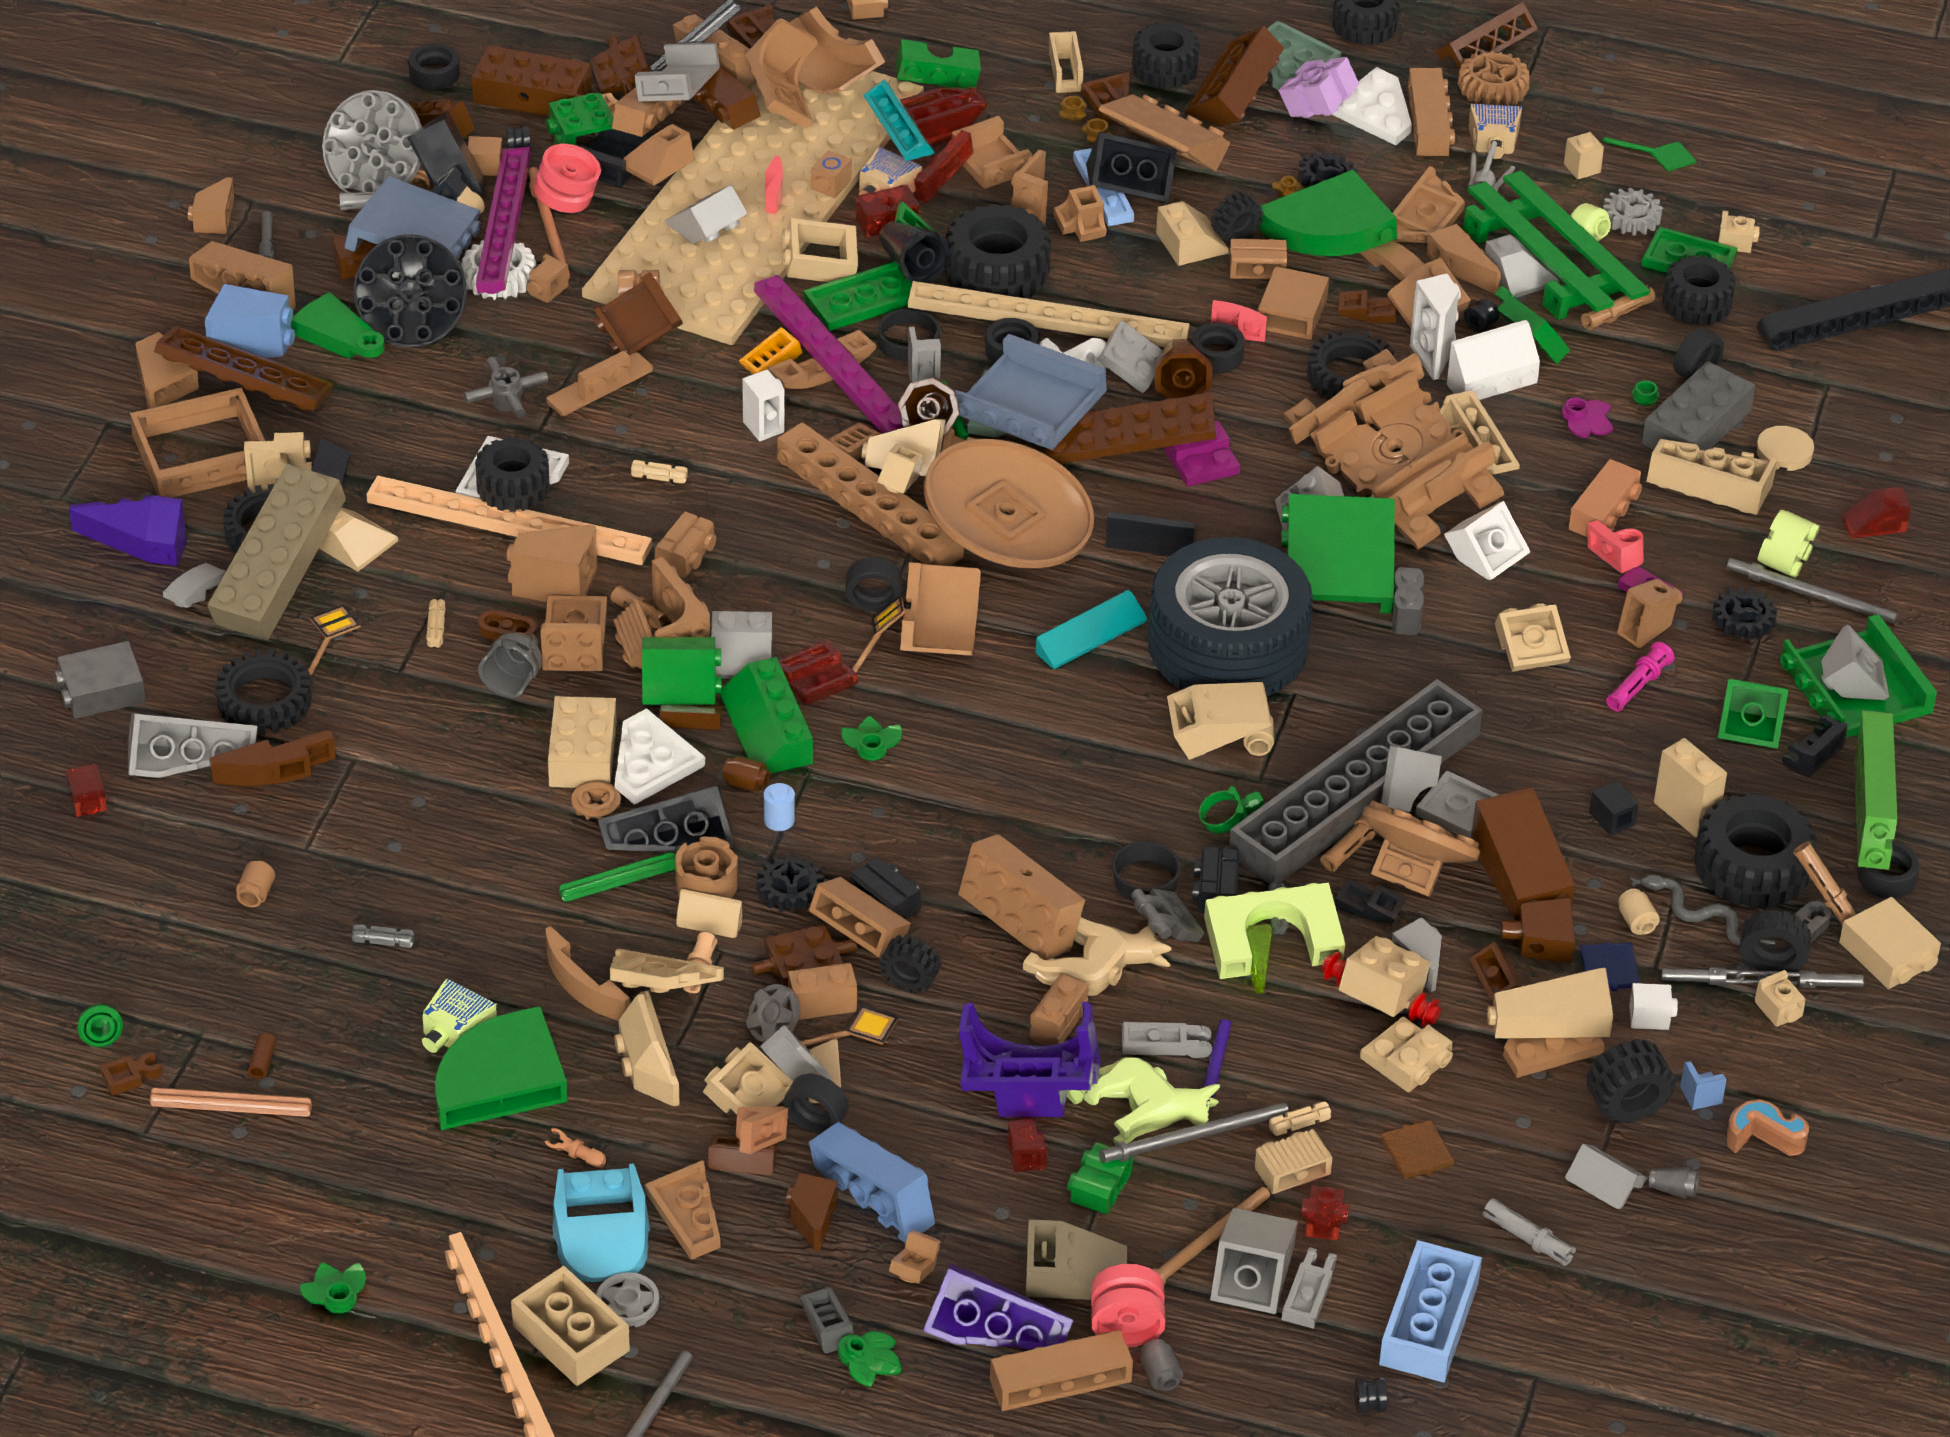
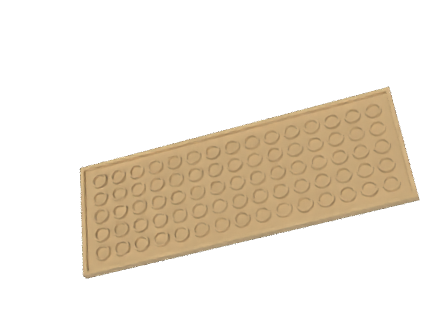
[582,71,924,346]

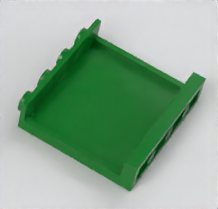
[1281,494,1395,614]
[1780,614,1937,738]

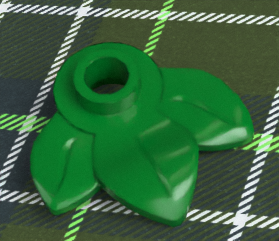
[842,716,902,761]
[300,1263,366,1313]
[837,1331,901,1388]

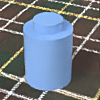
[764,783,795,831]

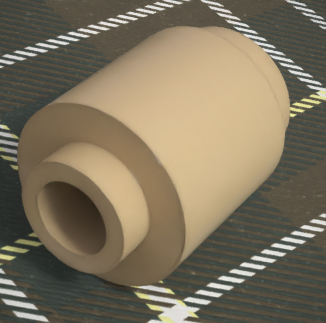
[1243,715,1274,756]
[1619,889,1660,935]

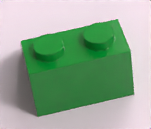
[1718,679,1789,749]

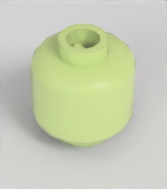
[1571,203,1611,241]

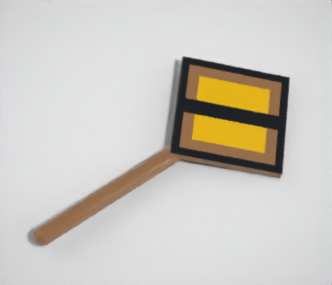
[849,596,905,677]
[308,605,361,675]

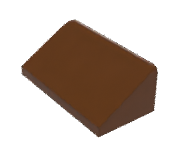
[660,705,723,730]
[1469,942,1522,1004]
[708,1136,778,1175]

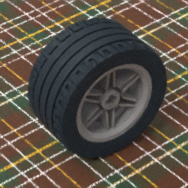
[1148,537,1313,697]

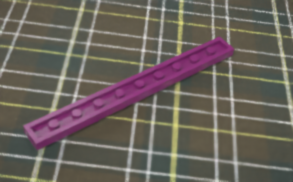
[476,147,531,294]
[753,275,905,434]

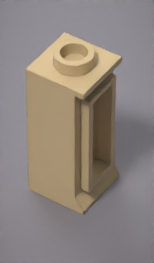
[1049,31,1083,93]

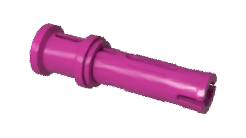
[1606,642,1675,712]

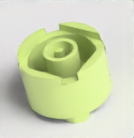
[1758,509,1820,579]

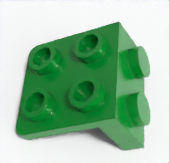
[546,93,613,146]

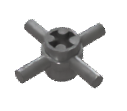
[464,357,548,418]

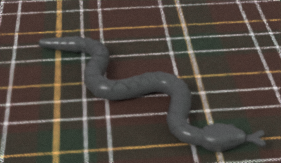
[1630,875,1775,947]

